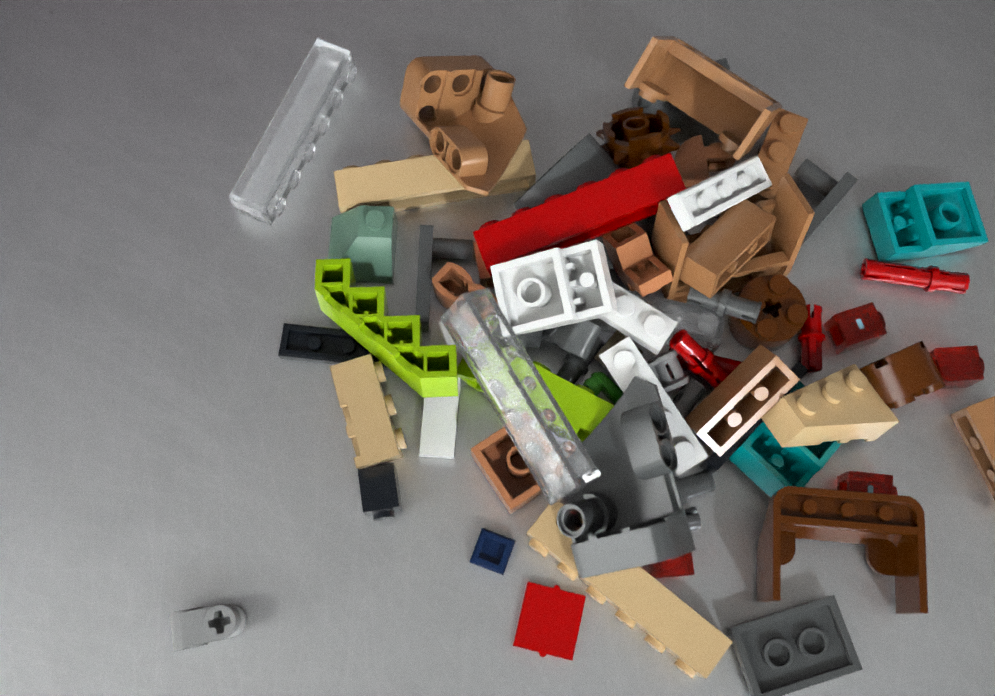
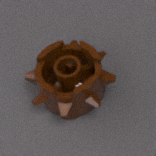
[596,107,681,169]

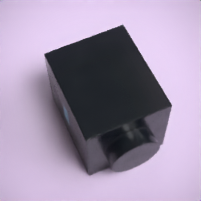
[358,464,403,521]

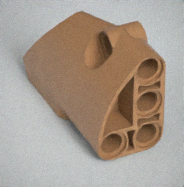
[400,55,527,196]

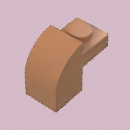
[674,135,736,189]
[601,222,674,297]

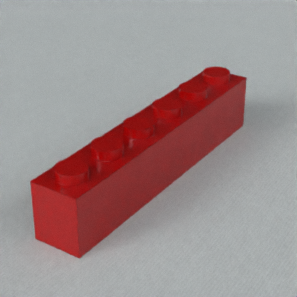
[473,153,686,279]

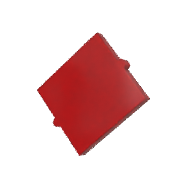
[513,582,586,661]

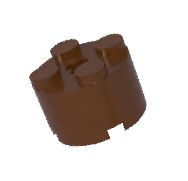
[728,274,808,352]
[859,341,945,409]

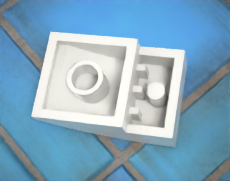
[490,240,619,336]

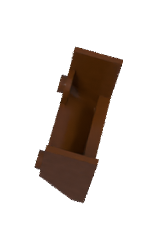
[757,486,928,614]

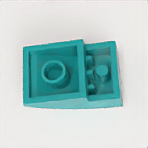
[862,182,989,263]
[729,381,842,498]

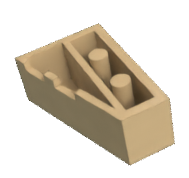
[329,354,407,469]
[761,364,899,447]

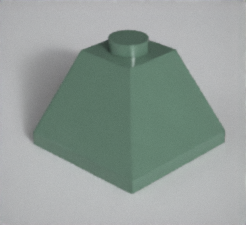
[328,205,398,284]

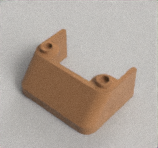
[624,36,782,161]
[651,173,815,307]

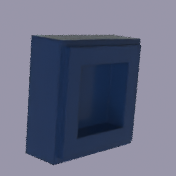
[469,528,516,575]

